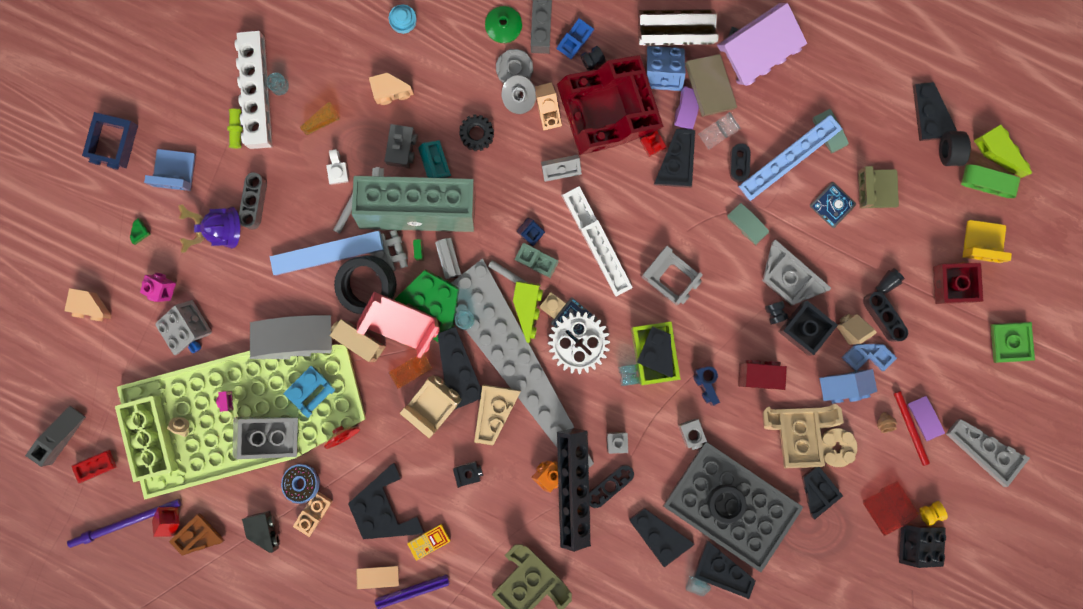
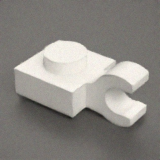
[326,149,349,185]

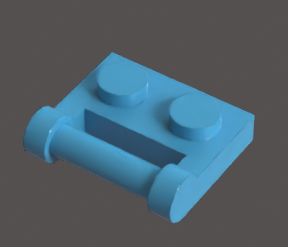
[283,366,336,418]

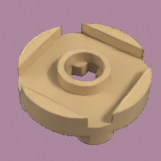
[821,428,857,467]

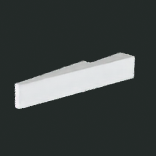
[561,186,633,296]

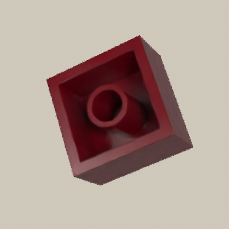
[933,263,983,304]
[738,360,787,390]

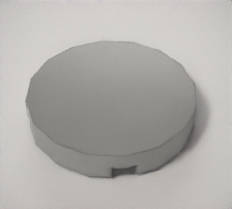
[496,49,533,84]

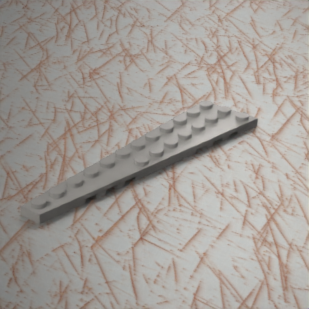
[451,258,594,467]

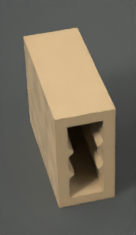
[330,320,386,362]

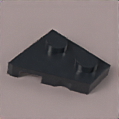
[636,326,673,378]
[802,467,843,520]

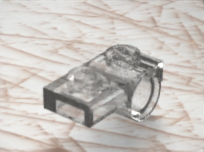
[698,112,741,150]

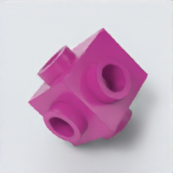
[140,272,176,302]

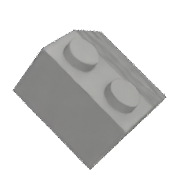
[233,417,298,459]

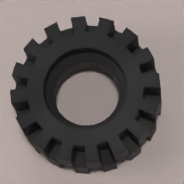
[459,114,494,151]

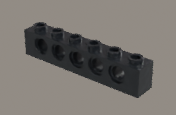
[557,428,591,552]

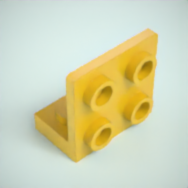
[962,220,1012,263]

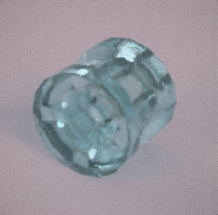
[266,73,289,95]
[455,310,475,330]

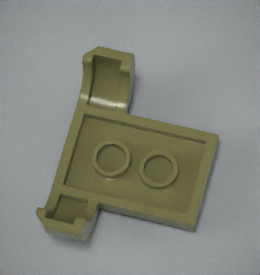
[492,544,572,609]

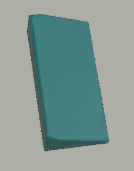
[418,140,451,178]

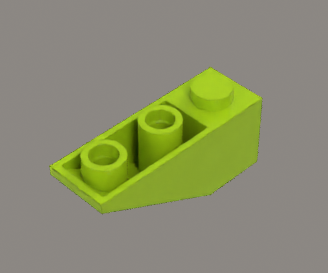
[974,125,1032,178]
[513,281,543,343]

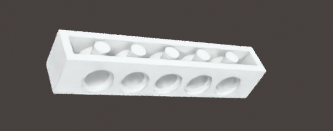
[235,31,273,149]

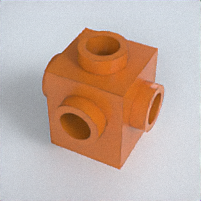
[531,460,558,493]

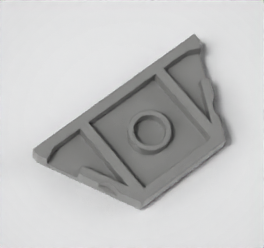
[762,240,831,305]

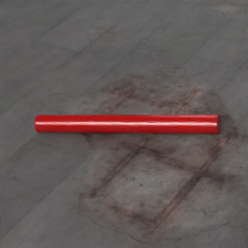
[893,391,930,466]

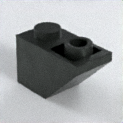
[242,511,280,553]

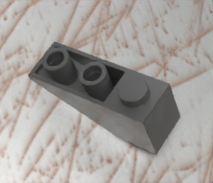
[25,406,86,467]

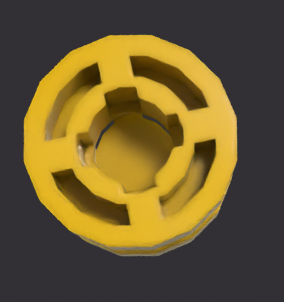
[919,501,948,526]

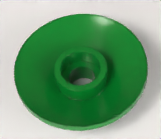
[485,6,522,43]

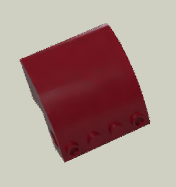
[556,55,664,155]

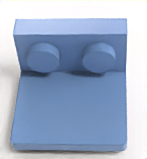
[646,46,686,91]
[144,149,196,191]

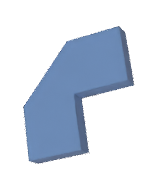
[841,344,897,371]

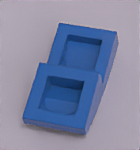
[556,18,594,60]

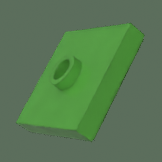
[990,322,1035,363]

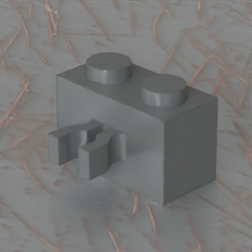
[384,124,418,169]

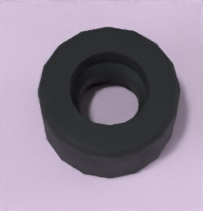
[939,131,971,166]

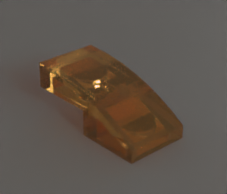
[388,353,432,389]

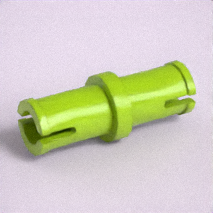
[227,109,243,149]

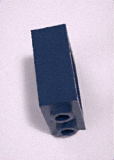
[82,112,138,170]

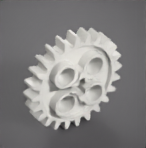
[548,312,610,374]

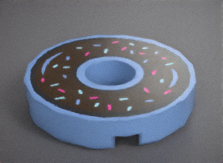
[281,464,320,503]

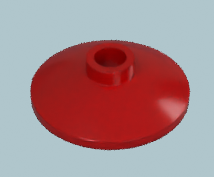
[324,426,360,449]

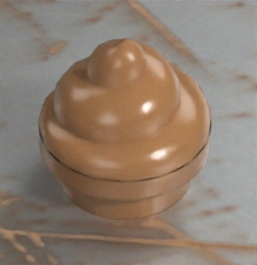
[877,412,897,433]

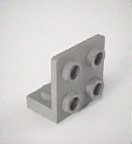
[155,300,212,355]

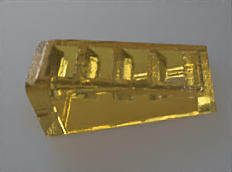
[300,102,340,135]

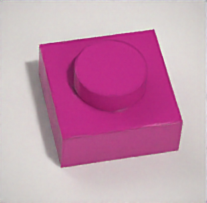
[216,391,234,412]

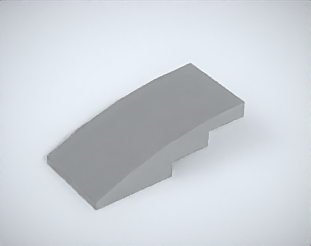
[250,315,332,359]

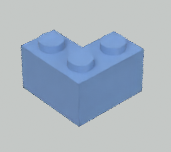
[819,369,877,404]

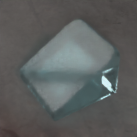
[685,576,711,596]

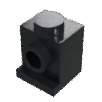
[453,461,484,488]

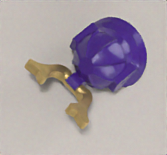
[178,204,240,253]

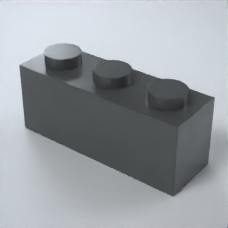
[531,0,552,54]

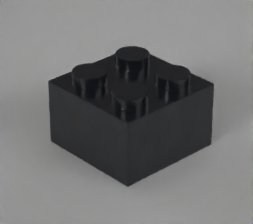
[778,301,838,356]

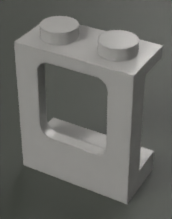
[641,246,703,306]

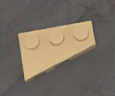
[474,384,521,445]

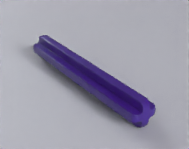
[375,575,450,609]

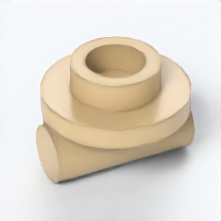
[167,417,189,437]

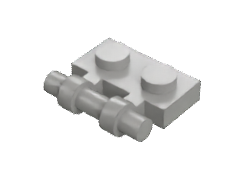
[370,230,408,276]

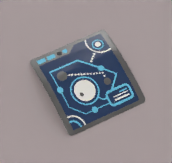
[810,182,856,228]
[551,297,597,344]

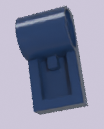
[693,367,720,406]

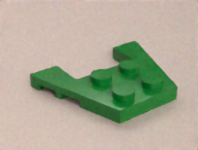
[394,270,460,342]

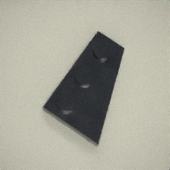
[913,82,957,141]
[654,129,695,188]
[629,508,695,567]
[693,540,756,599]

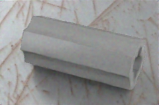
[435,238,461,279]

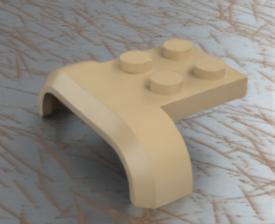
[762,404,843,468]

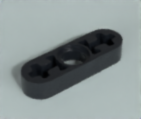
[589,465,634,508]

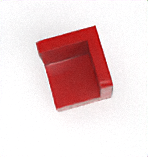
[152,507,180,537]

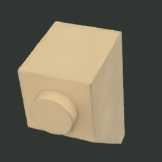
[837,314,877,345]

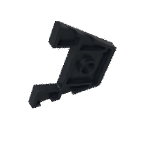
[348,463,425,540]

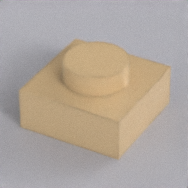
[539,292,566,319]

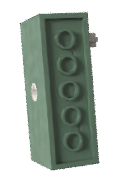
[352,167,475,232]

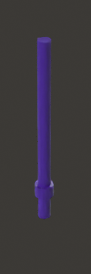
[67,499,181,548]

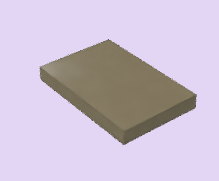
[685,54,737,117]

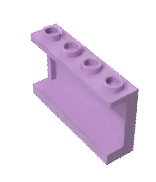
[717,3,807,86]

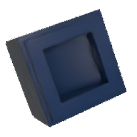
[516,218,545,246]

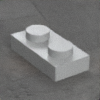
[541,155,582,182]

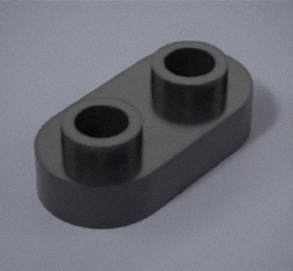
[729,143,751,182]

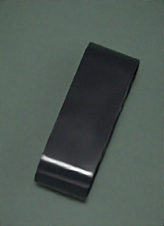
[863,292,908,342]

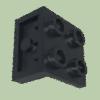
[899,524,946,568]

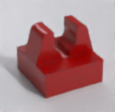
[640,131,666,157]

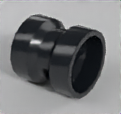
[580,46,606,71]
[765,301,789,325]

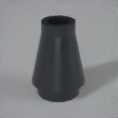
[875,268,905,295]

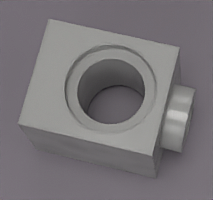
[678,418,707,450]
[606,432,628,454]

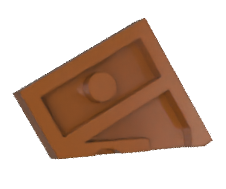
[169,513,225,556]

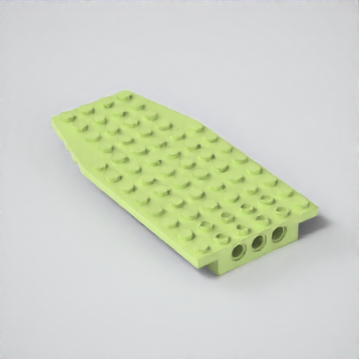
[115,345,366,500]

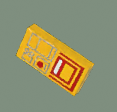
[407,524,451,561]

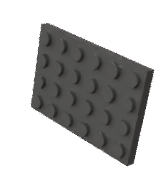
[663,442,804,572]

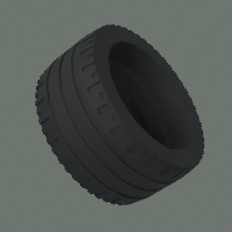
[334,255,397,314]

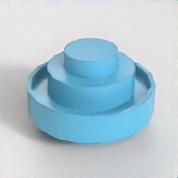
[388,4,417,34]

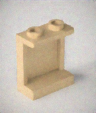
[400,375,462,438]

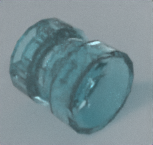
[618,364,640,386]

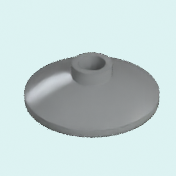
[502,75,536,114]

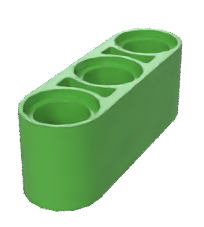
[961,165,1021,198]

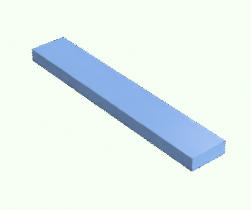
[738,114,842,201]
[269,231,384,275]

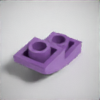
[674,86,699,130]
[908,396,945,442]

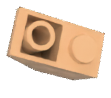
[369,73,414,105]
[535,82,562,130]
[65,288,111,321]

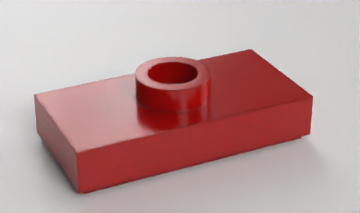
[71,450,117,484]

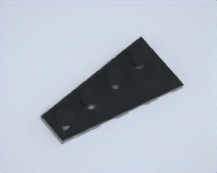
[438,326,482,410]

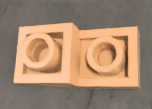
[293,492,333,537]
[356,566,399,589]

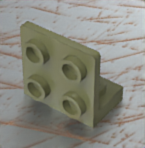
[858,166,899,208]

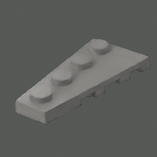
[946,419,1030,487]

